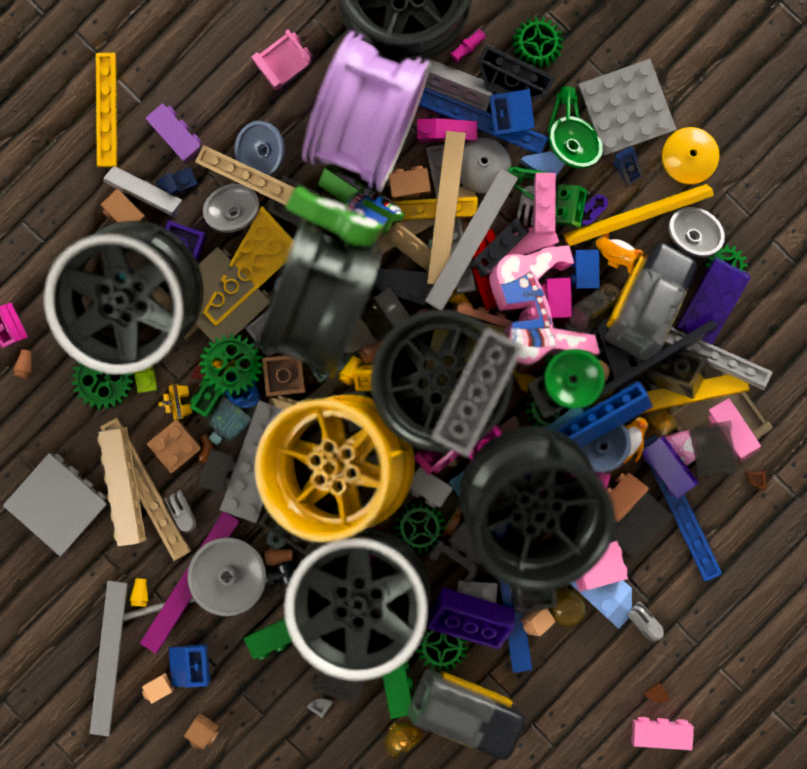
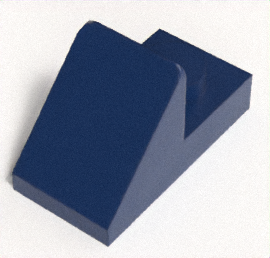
[613,146,644,187]
[156,167,198,196]

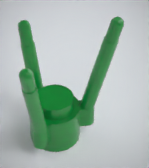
[548,86,580,132]
[508,166,547,200]

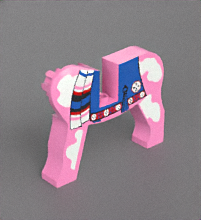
[489,245,600,365]

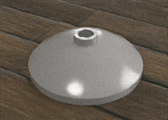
[460,137,511,194]
[203,184,260,233]
[669,207,725,257]

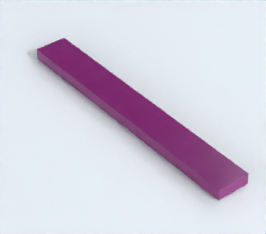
[140,512,241,654]

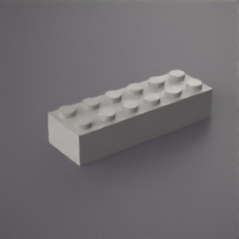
[432,328,523,456]
[220,401,284,523]

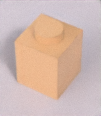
[520,605,556,636]
[142,673,175,704]

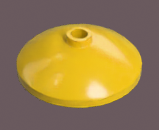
[662,127,719,185]

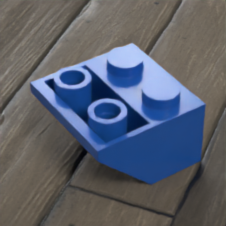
[490,89,535,135]
[169,644,210,688]

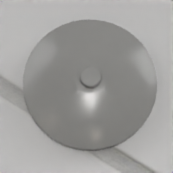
[188,537,266,616]

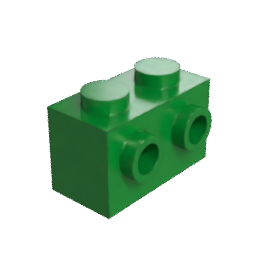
[555,184,588,228]
[190,380,222,418]

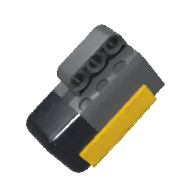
[605,242,697,360]
[407,669,526,760]

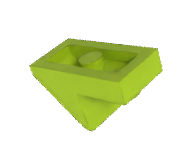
[132,364,158,393]

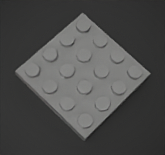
[578,59,676,156]

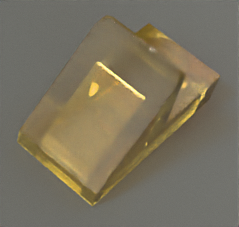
[641,409,679,437]

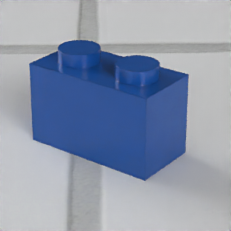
[571,250,600,290]

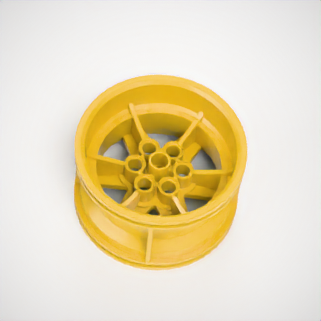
[255,394,415,541]

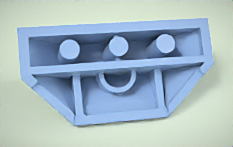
[571,580,632,629]

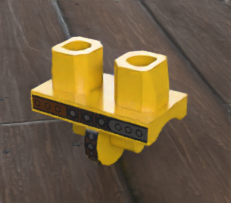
[159,384,192,420]

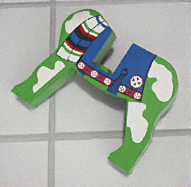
[285,165,405,246]

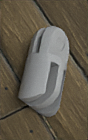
[517,186,534,227]
[164,490,197,532]
[627,602,664,642]

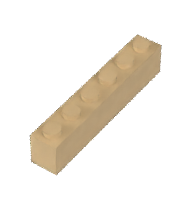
[98,427,146,546]

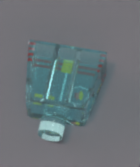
[209,397,252,445]

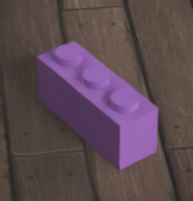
[146,103,202,164]

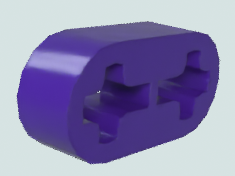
[581,194,608,226]

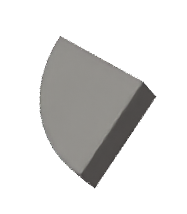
[306,698,333,718]

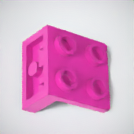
[414,449,461,475]

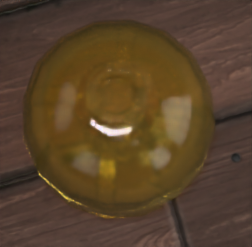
[548,588,587,627]
[385,722,424,759]

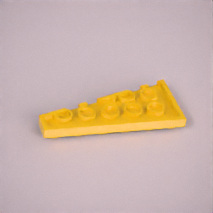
[203,206,294,326]

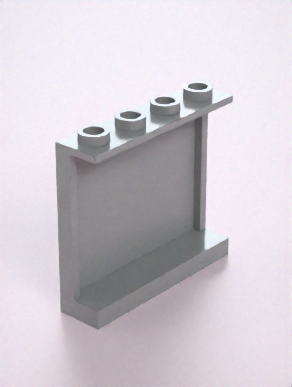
[3,453,110,557]

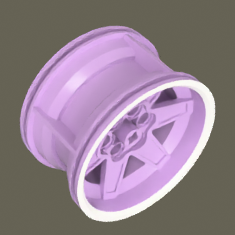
[302,31,431,192]

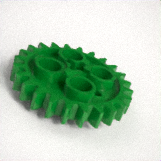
[199,334,263,397]
[71,360,135,410]

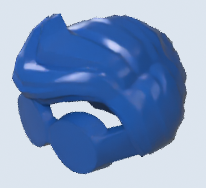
[226,376,261,408]

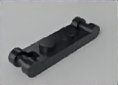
[469,217,530,278]

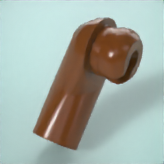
[198,433,215,463]

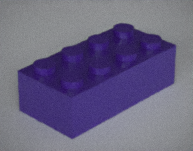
[677,257,751,345]
[427,588,515,650]

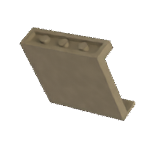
[168,247,271,344]
[667,372,773,472]

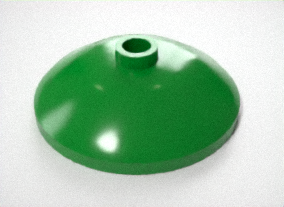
[549,116,603,168]
[545,349,605,408]

